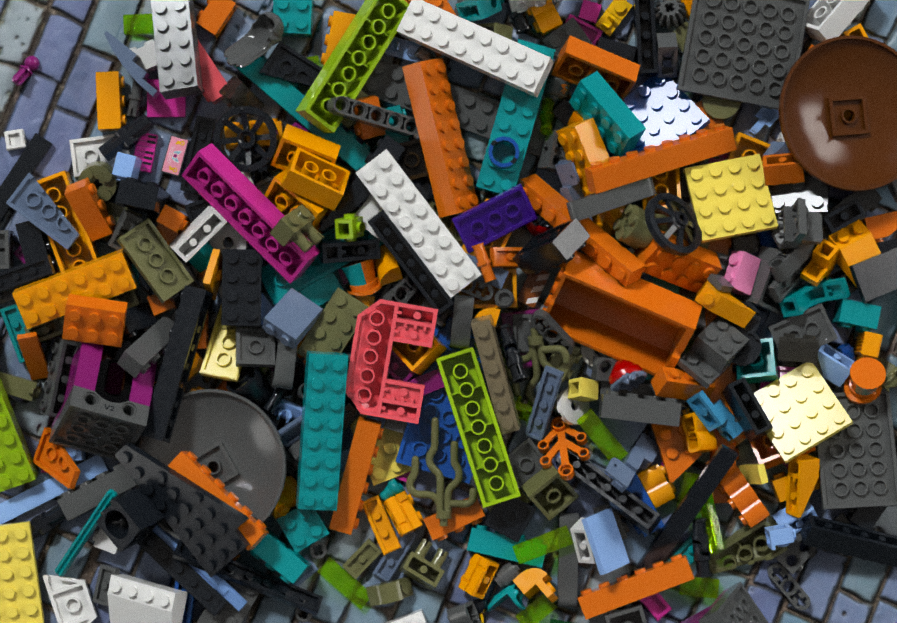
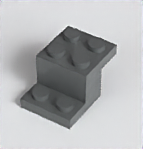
[677,316,750,389]

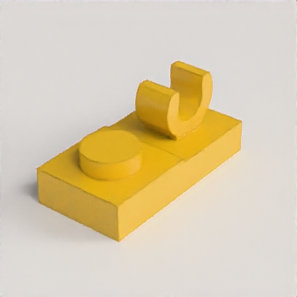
[595,0,633,37]

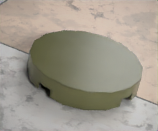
[701,95,740,121]

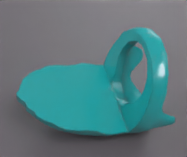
[487,584,526,612]

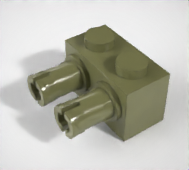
[270,205,324,253]
[398,538,449,590]

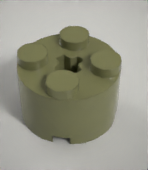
[78,161,119,202]
[613,204,657,250]

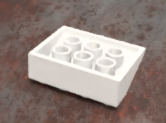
[107,574,188,623]

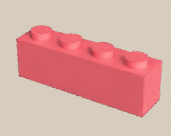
[198,40,233,105]

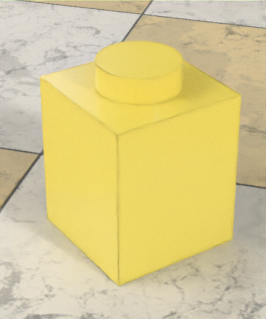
[568,377,599,402]

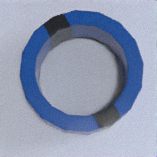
[488,136,519,169]

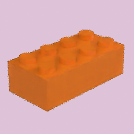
[551,35,640,101]
[633,230,722,293]

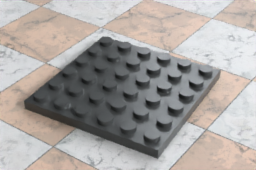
[676,0,810,110]

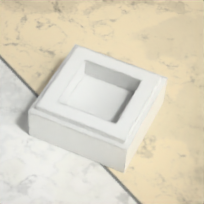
[4,129,27,151]

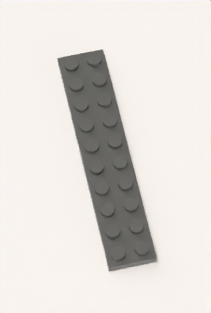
[362,59,553,157]

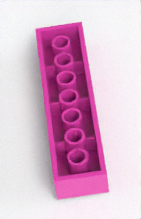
[181,143,321,284]

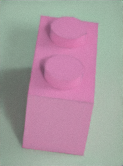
[724,251,761,296]

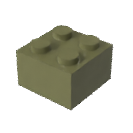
[521,464,579,521]

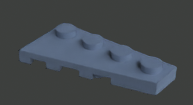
[6,172,80,250]

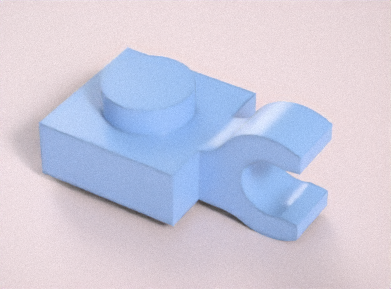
[749,107,779,136]

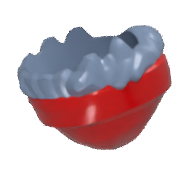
[608,360,647,392]

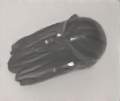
[224,11,284,68]

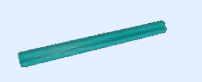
[55,489,118,576]

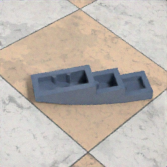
[104,31,160,99]

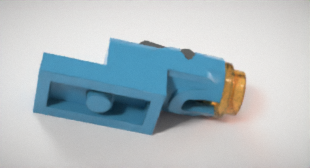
[686,390,746,447]

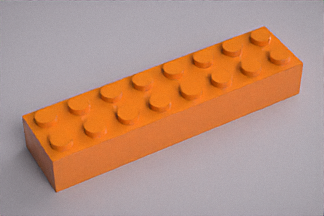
[402,58,479,218]

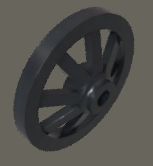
[213,106,279,172]
[645,193,702,256]

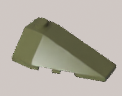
[709,515,788,574]

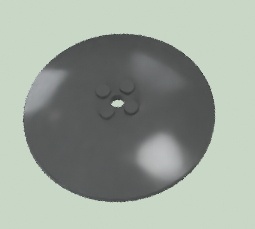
[136,389,286,540]

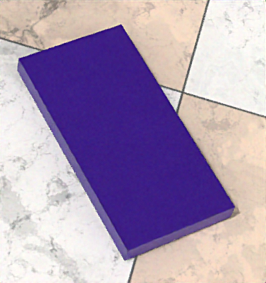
[451,184,538,253]

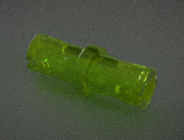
[539,98,555,135]

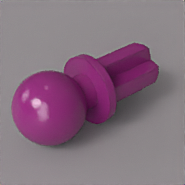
[12,56,40,86]

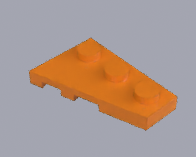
[32,427,81,489]

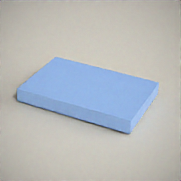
[581,508,630,575]

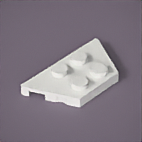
[42,574,98,623]

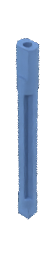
[153,525,248,612]

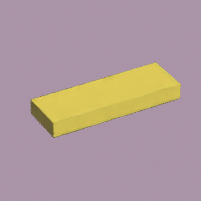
[737,464,768,484]

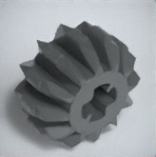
[655,0,687,30]

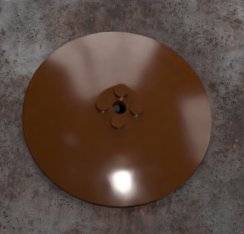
[779,36,897,191]

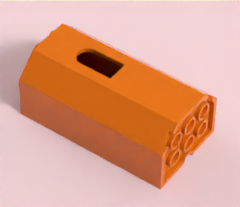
[542,251,702,376]

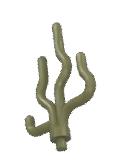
[505,328,570,410]
[406,417,477,526]

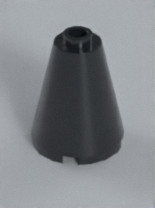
[226,367,273,413]

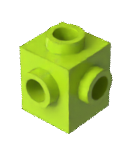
[335,213,365,242]

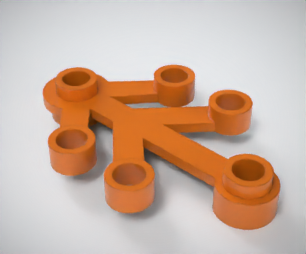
[537,416,590,481]

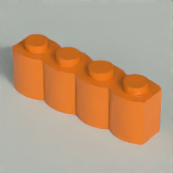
[705,460,770,528]

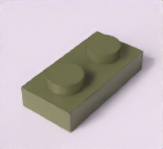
[342,538,382,580]

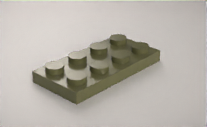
[117,218,194,303]
[297,287,368,358]

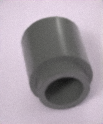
[493,561,521,589]

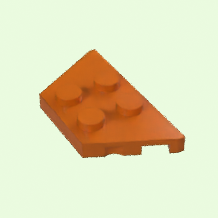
[650,416,702,484]

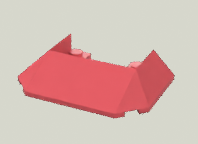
[346,299,438,424]

